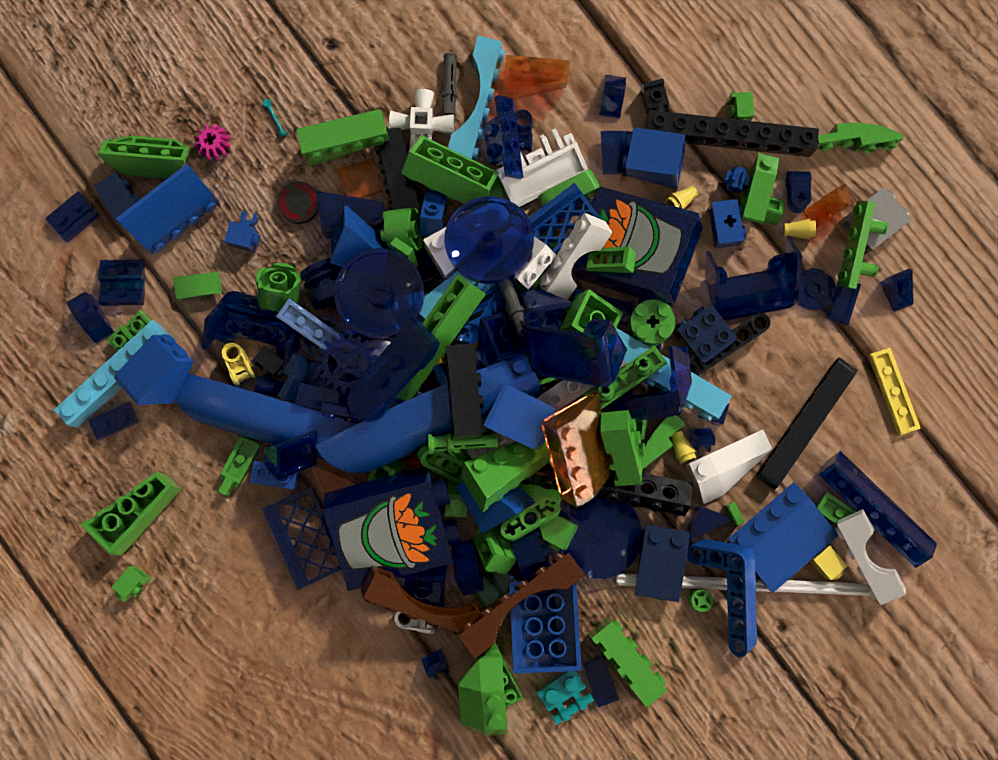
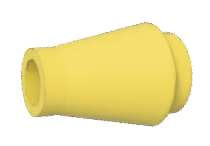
[666,186,698,213]
[784,219,816,240]
[670,431,697,465]

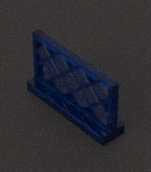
[262,487,347,590]

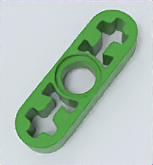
[501,496,561,541]

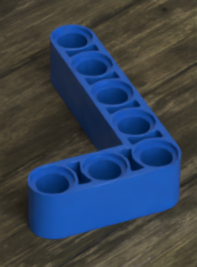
[687,539,757,657]

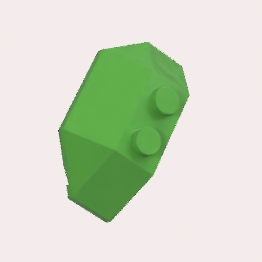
[98,136,190,179]
[458,654,508,736]

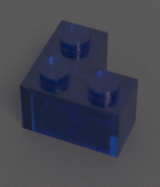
[507,520,551,580]

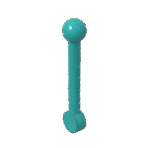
[263,99,287,138]

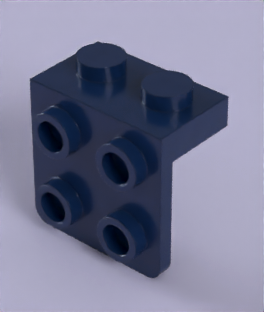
[673,304,736,363]

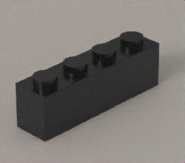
[375,128,421,214]
[444,344,486,440]

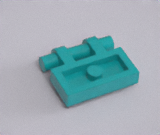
[536,671,594,725]

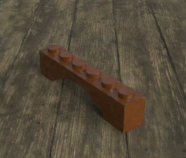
[459,552,585,659]
[360,565,487,635]

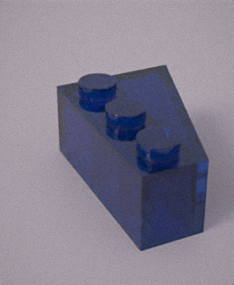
[316,191,386,239]

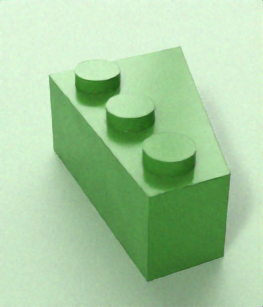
[601,410,646,486]

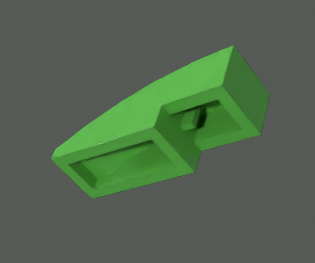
[642,411,685,469]

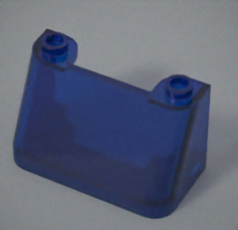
[524,308,627,387]

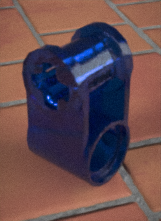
[511,109,533,153]
[786,171,812,213]

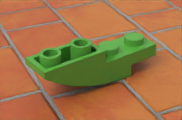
[817,123,904,153]

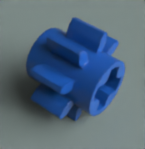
[723,167,751,193]

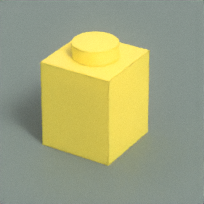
[810,545,848,580]

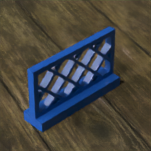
[515,183,602,255]

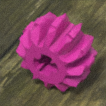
[194,124,231,161]

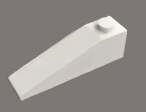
[685,430,772,504]

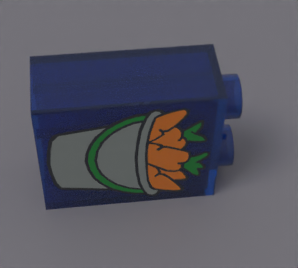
[572,186,703,308]
[323,467,462,591]

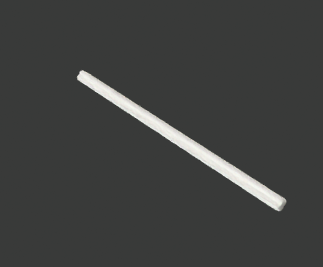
[616,573,871,596]

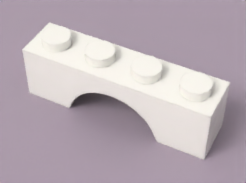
[539,213,612,303]
[836,509,906,605]

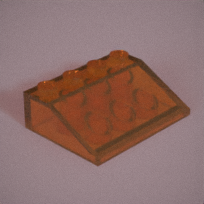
[541,391,614,508]

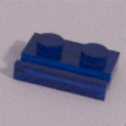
[45,191,100,243]

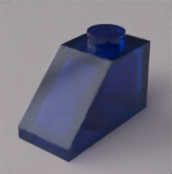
[66,292,115,343]

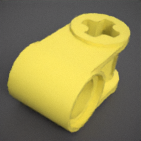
[222,343,257,386]

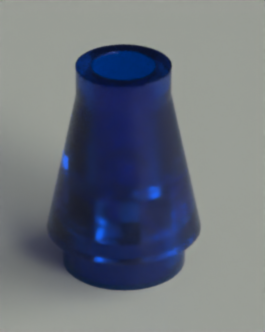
[254,374,284,396]

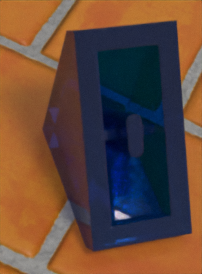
[599,74,626,119]
[880,268,914,312]
[687,506,731,540]

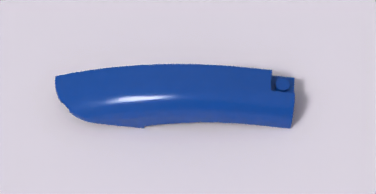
[315,354,541,473]
[175,373,371,473]

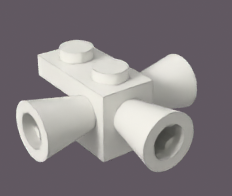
[389,89,454,150]

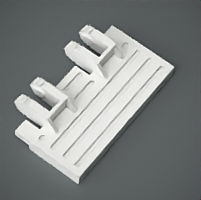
[495,128,588,209]

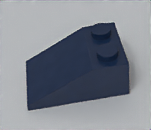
[634,525,690,603]

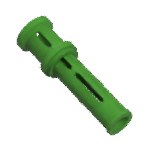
[428,433,498,455]

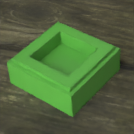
[723,502,745,526]

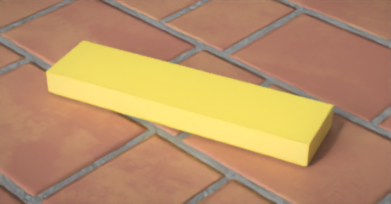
[868,348,921,436]

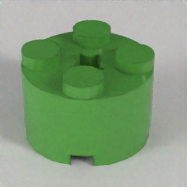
[381,208,424,254]
[256,263,301,312]
[628,300,675,347]

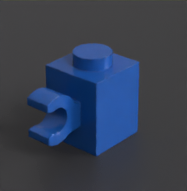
[224,211,260,253]

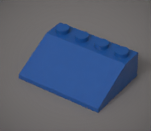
[116,164,219,254]
[727,482,839,594]
[509,580,582,674]

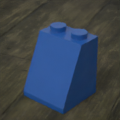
[623,127,685,190]
[330,206,390,279]
[114,334,194,405]
[483,383,558,450]
[456,480,535,533]

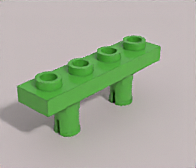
[838,201,888,289]
[581,345,668,415]

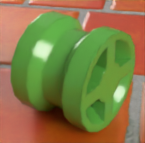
[688,589,713,612]

